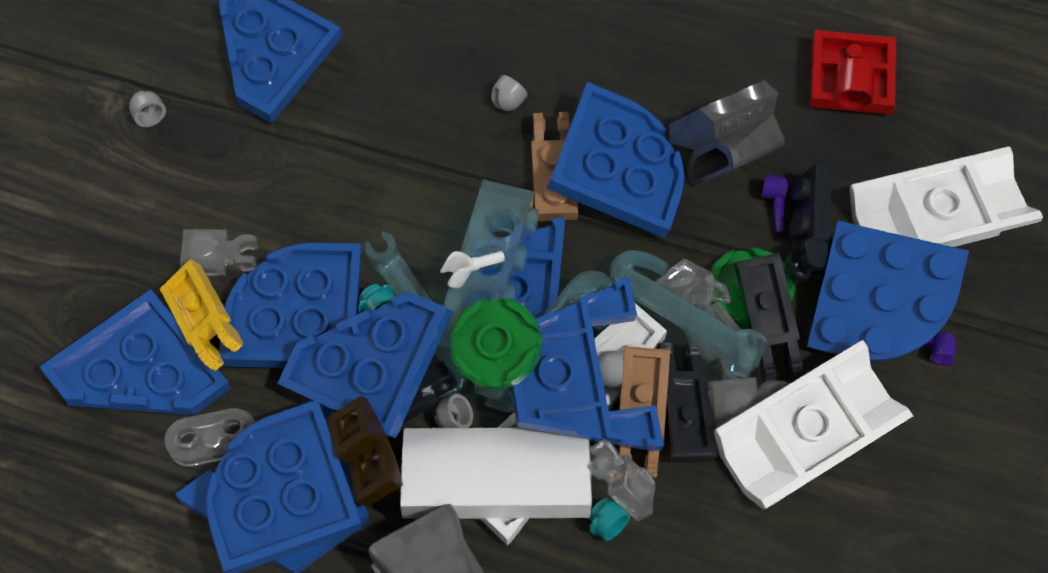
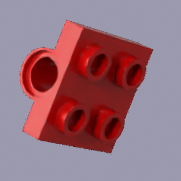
[809,30,896,115]

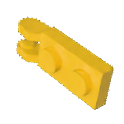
[160,259,243,371]

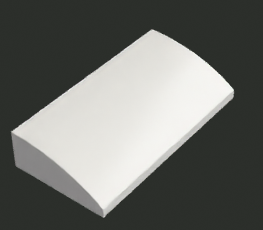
[401,428,591,519]

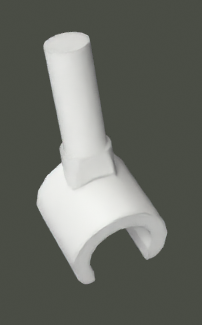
[440,251,505,288]

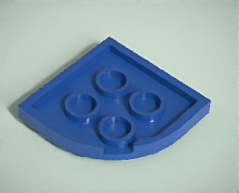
[546,82,684,238]
[806,221,969,362]
[219,243,362,368]
[206,400,363,573]

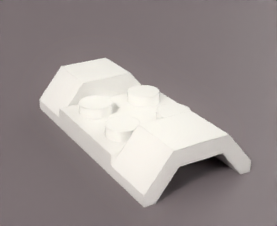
[850,146,1043,247]
[714,340,913,510]

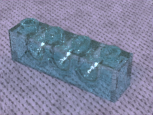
[436,179,539,355]

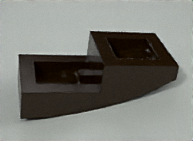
[327,396,403,507]

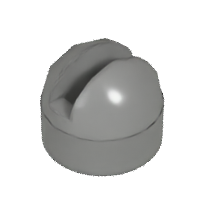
[491,75,528,111]
[129,91,166,127]
[598,351,624,388]
[434,394,473,428]

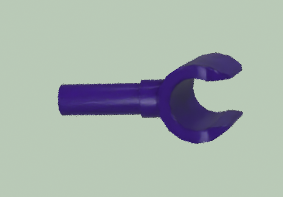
[761,174,788,235]
[923,332,956,366]

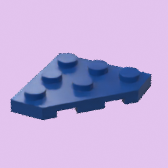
[219,0,342,124]
[40,289,231,416]
[277,291,453,438]

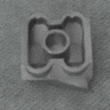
[669,81,785,187]
[368,504,484,573]

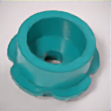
[357,284,395,314]
[588,498,631,541]

